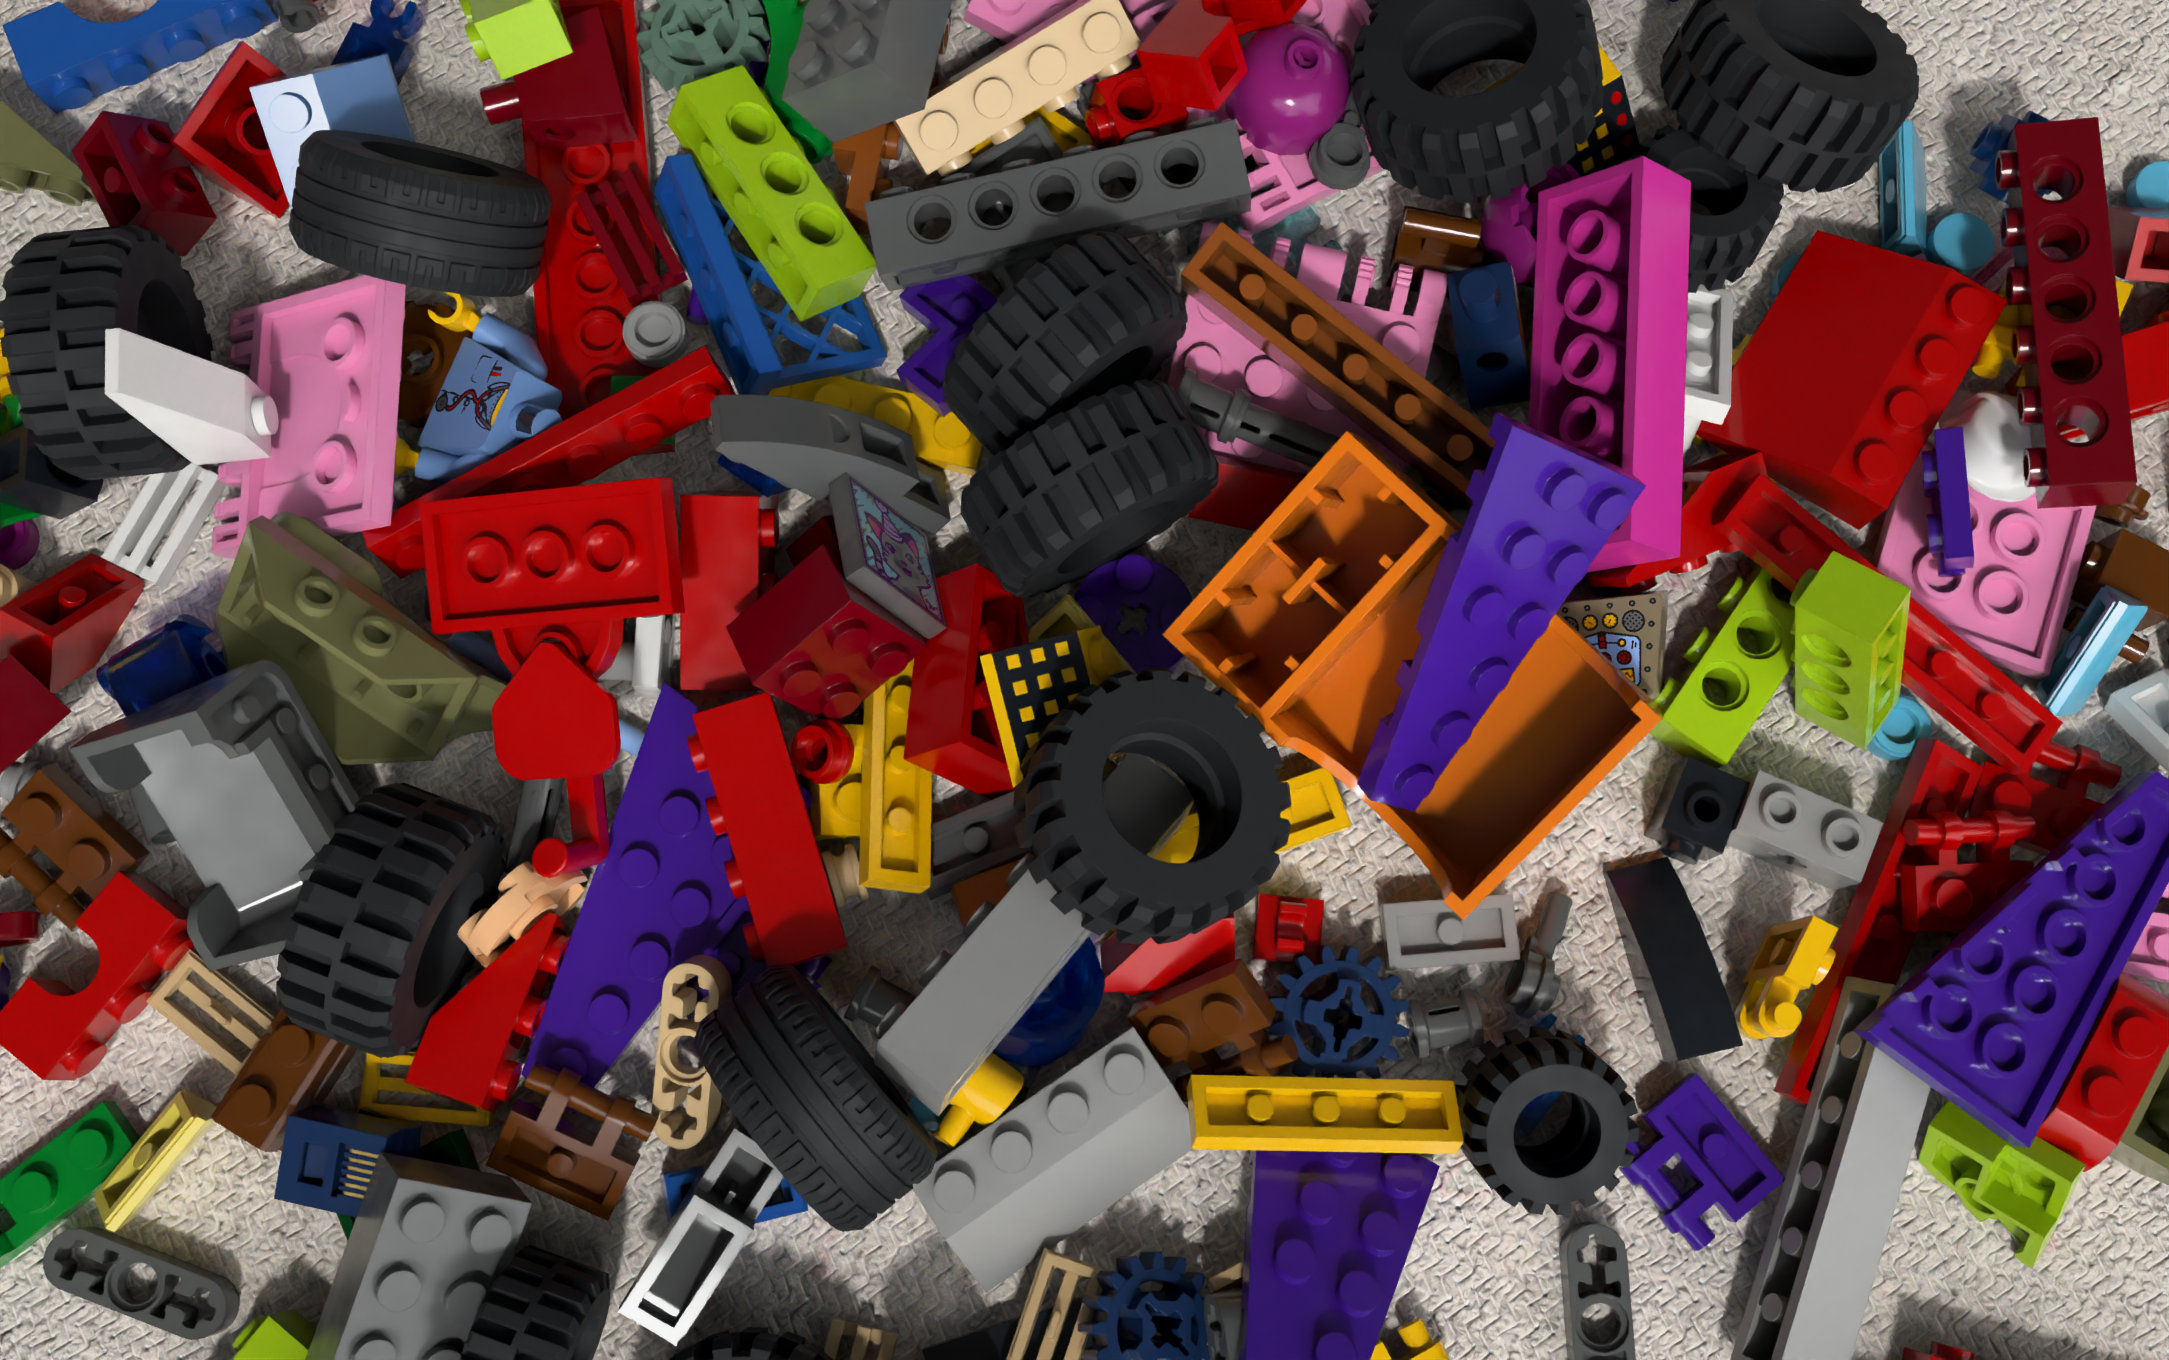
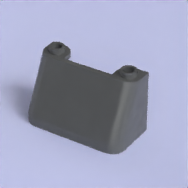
[69,660,360,971]

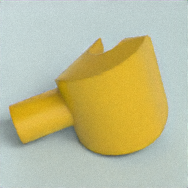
[933,1053,1025,1149]

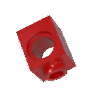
[1085,67,1188,149]

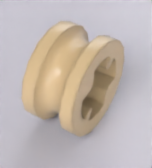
[821,843,869,908]

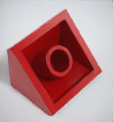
[170,41,289,219]

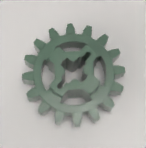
[637,0,771,93]

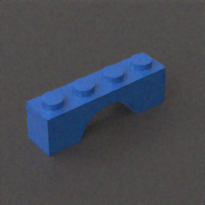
[2,0,278,114]

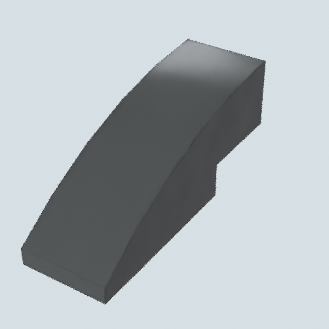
[618,1116,783,1347]

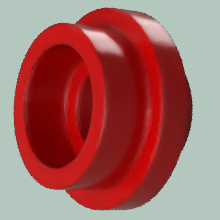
[791,719,854,784]

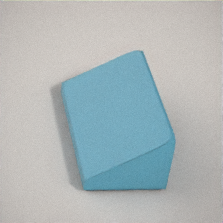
[1879,121,1928,259]
[2034,585,2148,716]

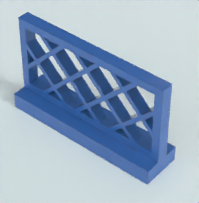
[653,153,887,396]

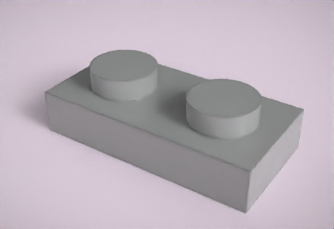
[1379,894,1520,971]

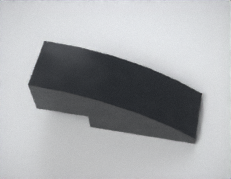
[1603,857,1743,1062]

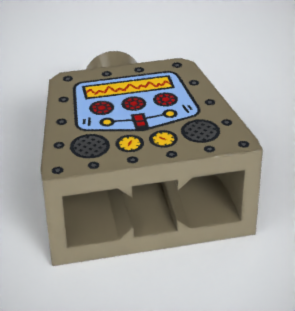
[1557,590,1668,699]

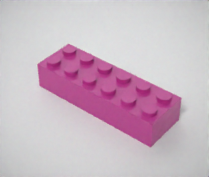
[1529,156,1691,572]

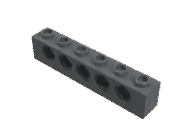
[864,117,1251,292]

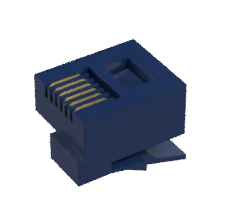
[274,1103,423,1217]

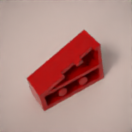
[680,490,779,691]
[903,563,1029,800]

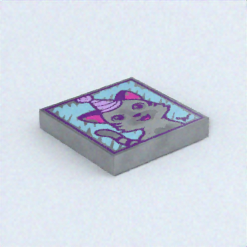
[829,472,947,639]

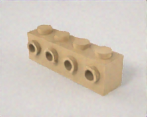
[893,0,1142,177]

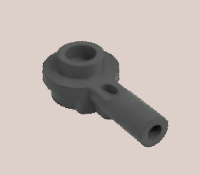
[1309,79,1370,190]
[1503,892,1573,1019]

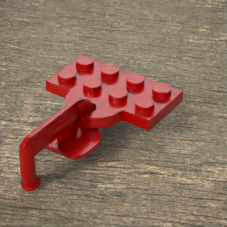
[419,477,685,878]

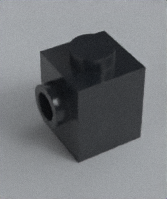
[1644,756,1750,865]

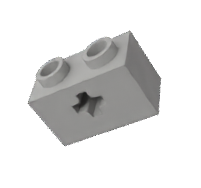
[1726,769,1883,890]

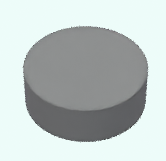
[622,301,689,368]

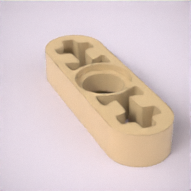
[651,955,732,1149]

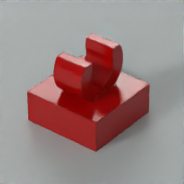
[1252,894,1324,965]

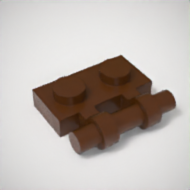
[0,763,150,932]
[1127,958,1298,1102]
[485,1061,658,1221]

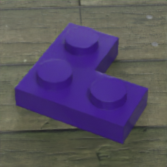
[896,274,998,417]

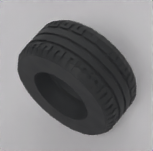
[289,130,552,297]
[694,964,938,1232]

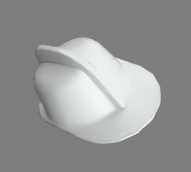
[1926,389,2036,502]

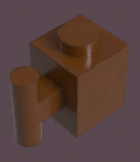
[1385,205,1484,299]
[2063,528,2169,664]

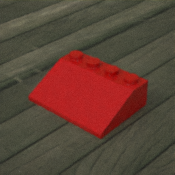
[1696,230,2008,530]

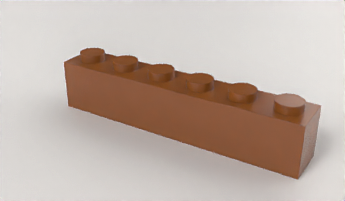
[1181,222,1496,511]

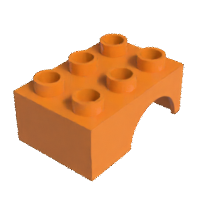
[1162,431,1662,920]

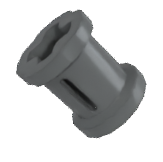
[1404,988,1484,1059]

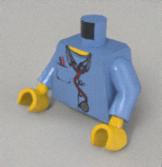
[394,292,563,485]

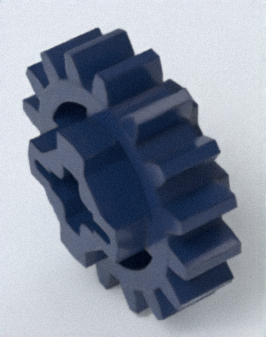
[1265,944,1410,1079]
[1078,1252,1210,1360]

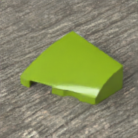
[1918,1100,2086,1269]

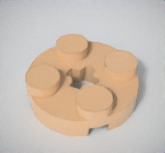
[457,861,588,968]

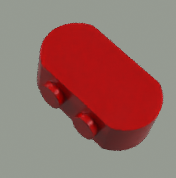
[2036,971,2169,1172]

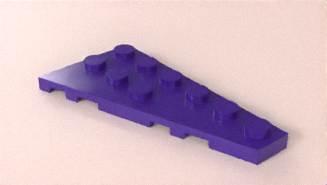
[1357,412,1646,811]
[521,682,812,1114]
[1853,771,2169,1148]
[1238,1150,1440,1360]

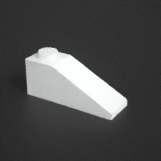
[105,328,279,465]

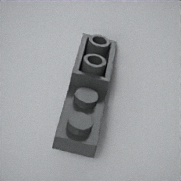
[710,394,951,534]

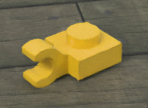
[810,724,864,839]

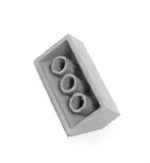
[913,1027,1192,1293]

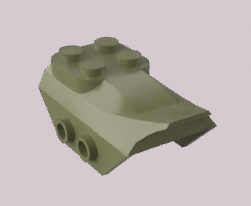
[215,512,509,765]

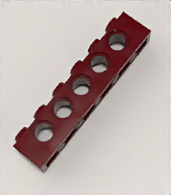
[1995,117,2137,509]

